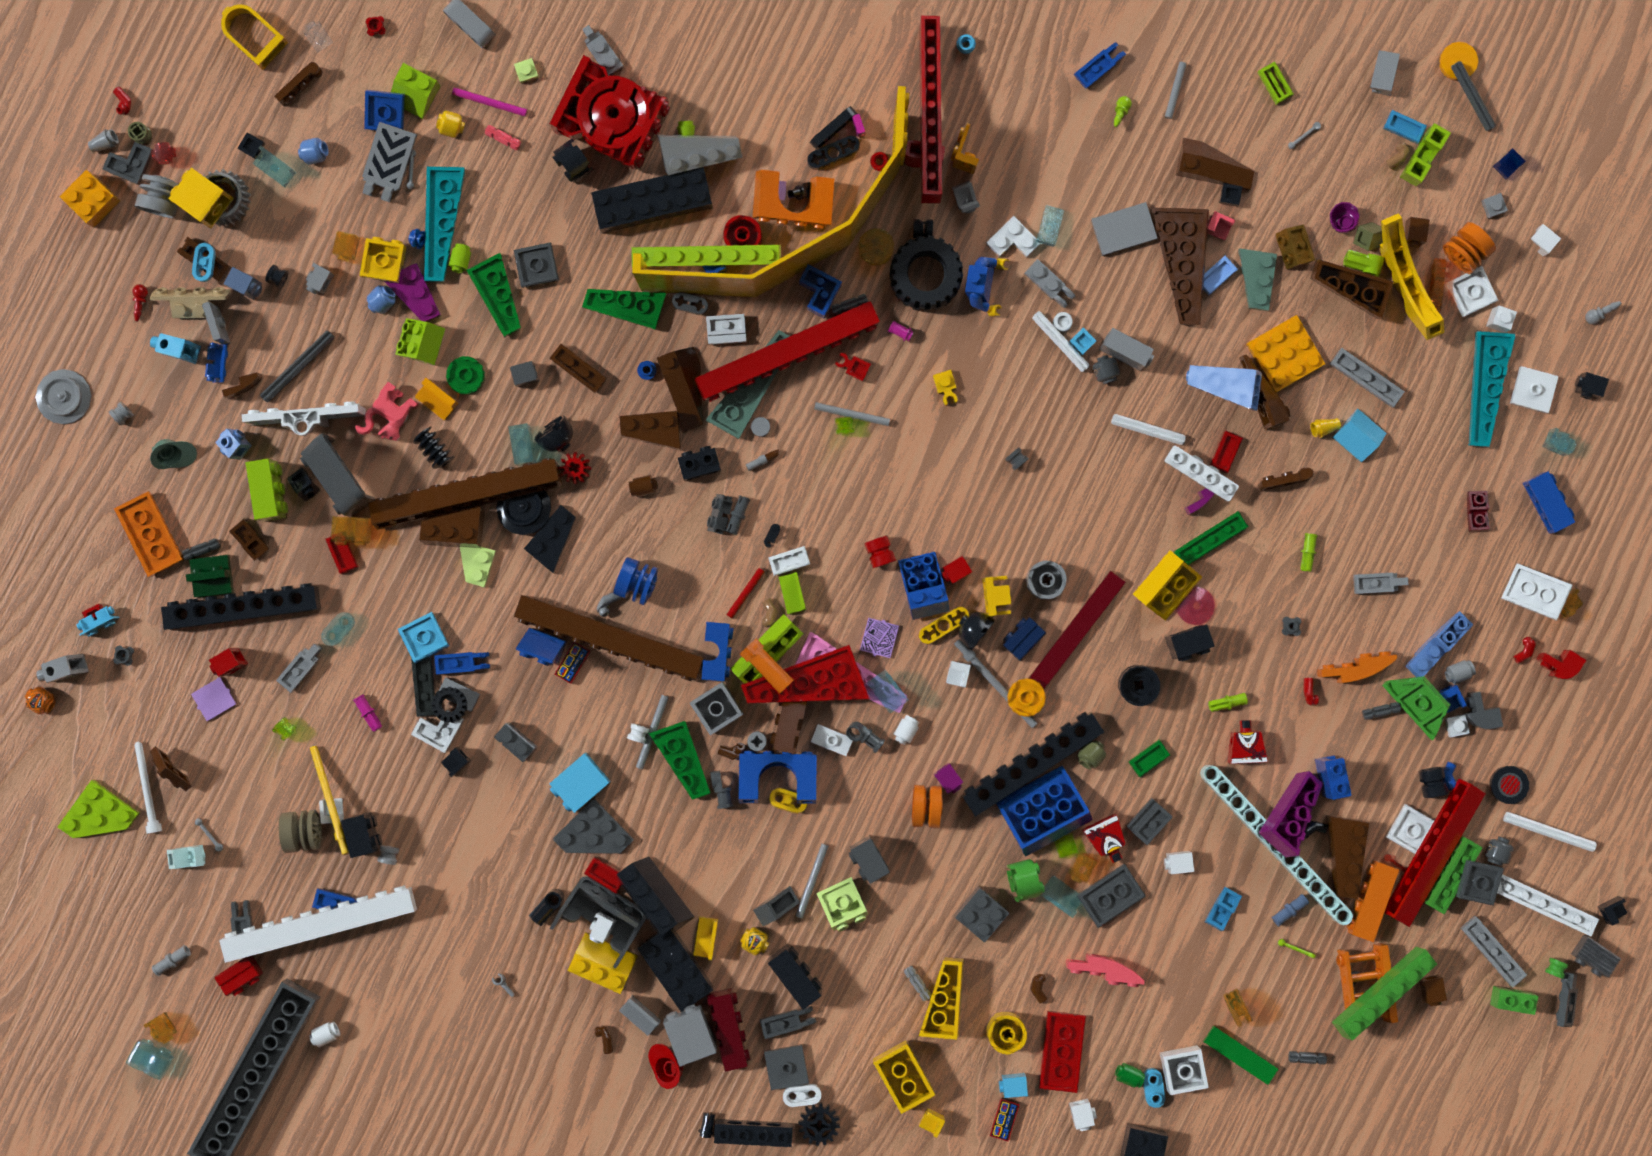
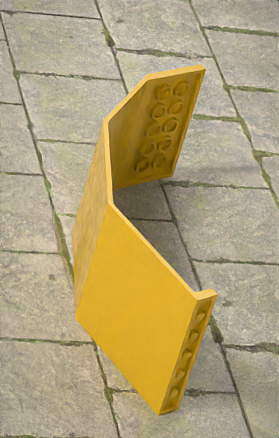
[632,86,909,297]

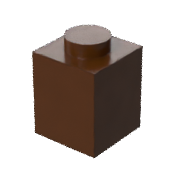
[1404,217,1430,247]
[1420,975,1447,1006]

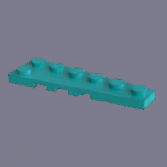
[424,166,466,282]
[1468,331,1515,447]

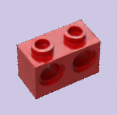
[209,648,248,677]

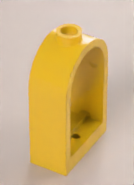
[221,4,289,70]

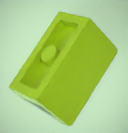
[779,572,806,614]

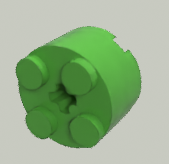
[1007,859,1045,902]

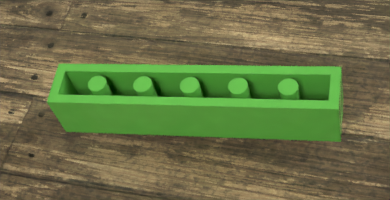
[1332,947,1437,1041]

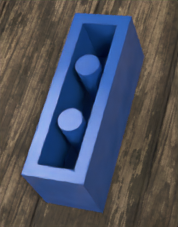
[1522,471,1575,534]

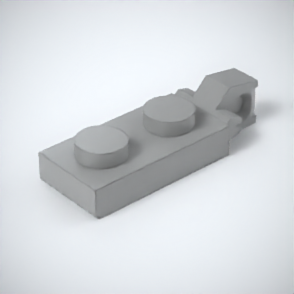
[582,25,624,76]
[1353,573,1409,594]
[276,643,323,693]

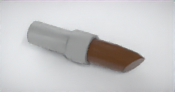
[746,449,779,471]

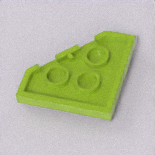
[58,780,140,838]

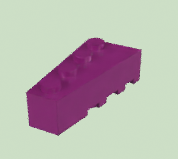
[1258,771,1323,857]

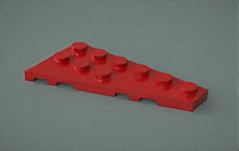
[741,645,870,703]

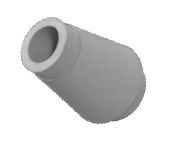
[88,129,119,152]

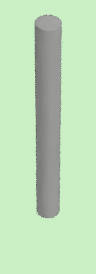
[814,402,890,426]
[636,695,669,769]
[796,844,829,919]

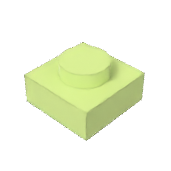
[514,58,539,84]

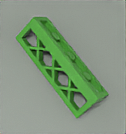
[1424,836,1483,915]

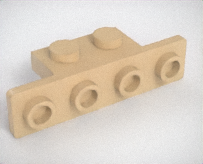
[150,287,231,318]

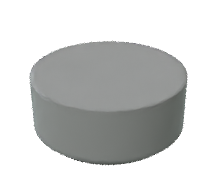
[751,417,770,437]

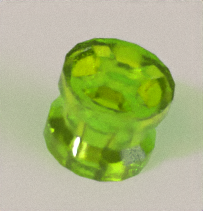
[835,417,854,435]
[272,717,297,741]

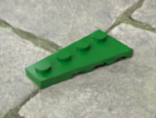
[582,289,667,330]
[648,721,710,800]

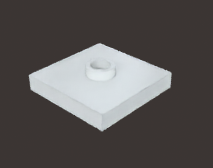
[1510,366,1558,414]

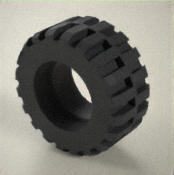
[889,235,963,312]

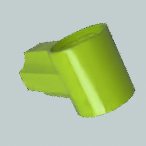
[1343,250,1384,277]

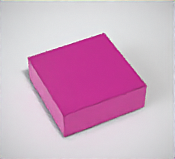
[852,114,865,138]

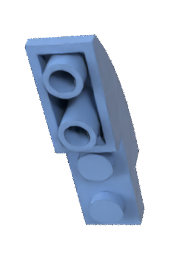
[1405,611,1473,677]

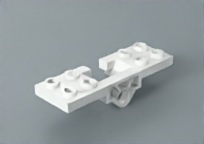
[242,401,366,436]

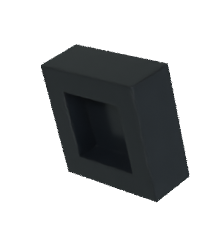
[237,132,265,160]
[1219,183,1243,207]

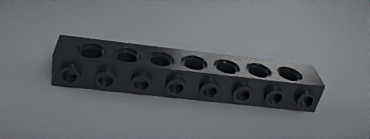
[161,583,321,630]
[962,711,1104,817]

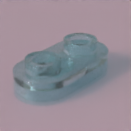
[321,612,355,646]

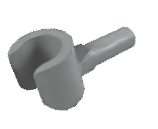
[492,973,515,997]

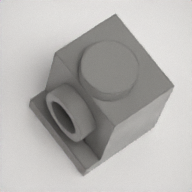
[306,263,334,295]

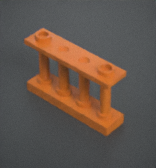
[1336,943,1398,1023]

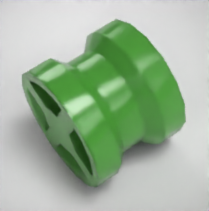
[1545,957,1569,979]

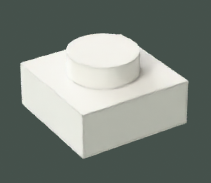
[1445,714,1469,737]

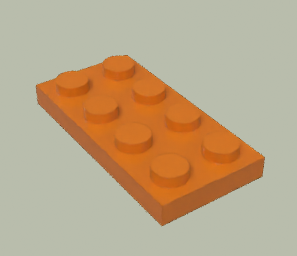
[114,491,184,577]

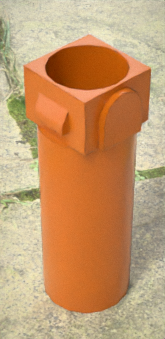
[740,638,793,694]

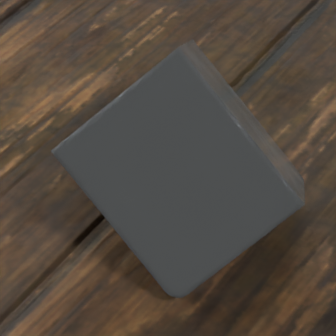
[510,361,539,387]

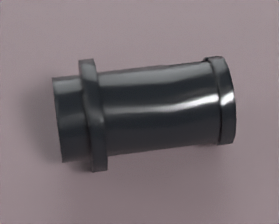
[698,1112,716,1138]

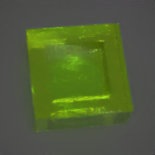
[1054,833,1078,858]

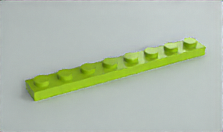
[631,245,781,267]

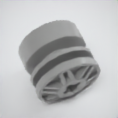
[134,174,179,219]

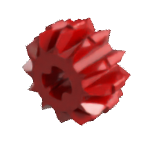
[559,452,592,485]

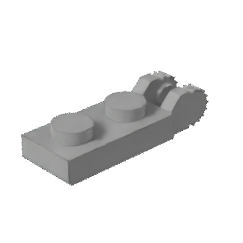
[1024,259,1076,308]

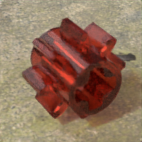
[151,142,177,165]

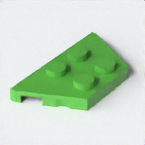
[1382,676,1450,740]

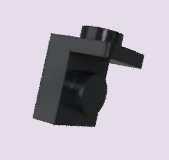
[287,467,320,501]

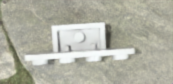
[1164,446,1239,502]

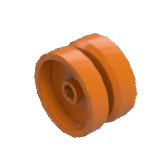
[912,785,943,828]

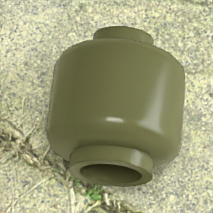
[1077,740,1106,770]

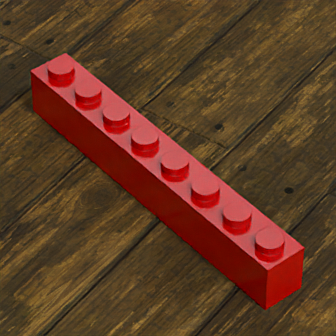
[1384,779,1486,927]

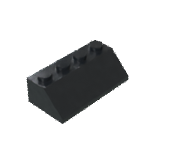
[616,857,695,940]

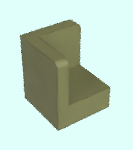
[1353,222,1383,251]

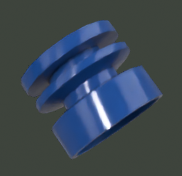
[613,557,658,606]

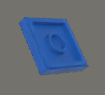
[364,90,405,130]

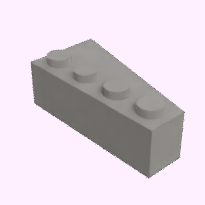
[657,135,742,175]

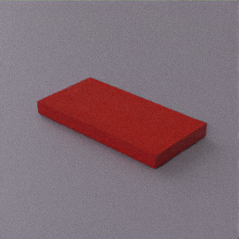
[1039,1011,1086,1093]

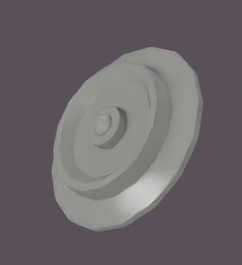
[36,369,92,424]

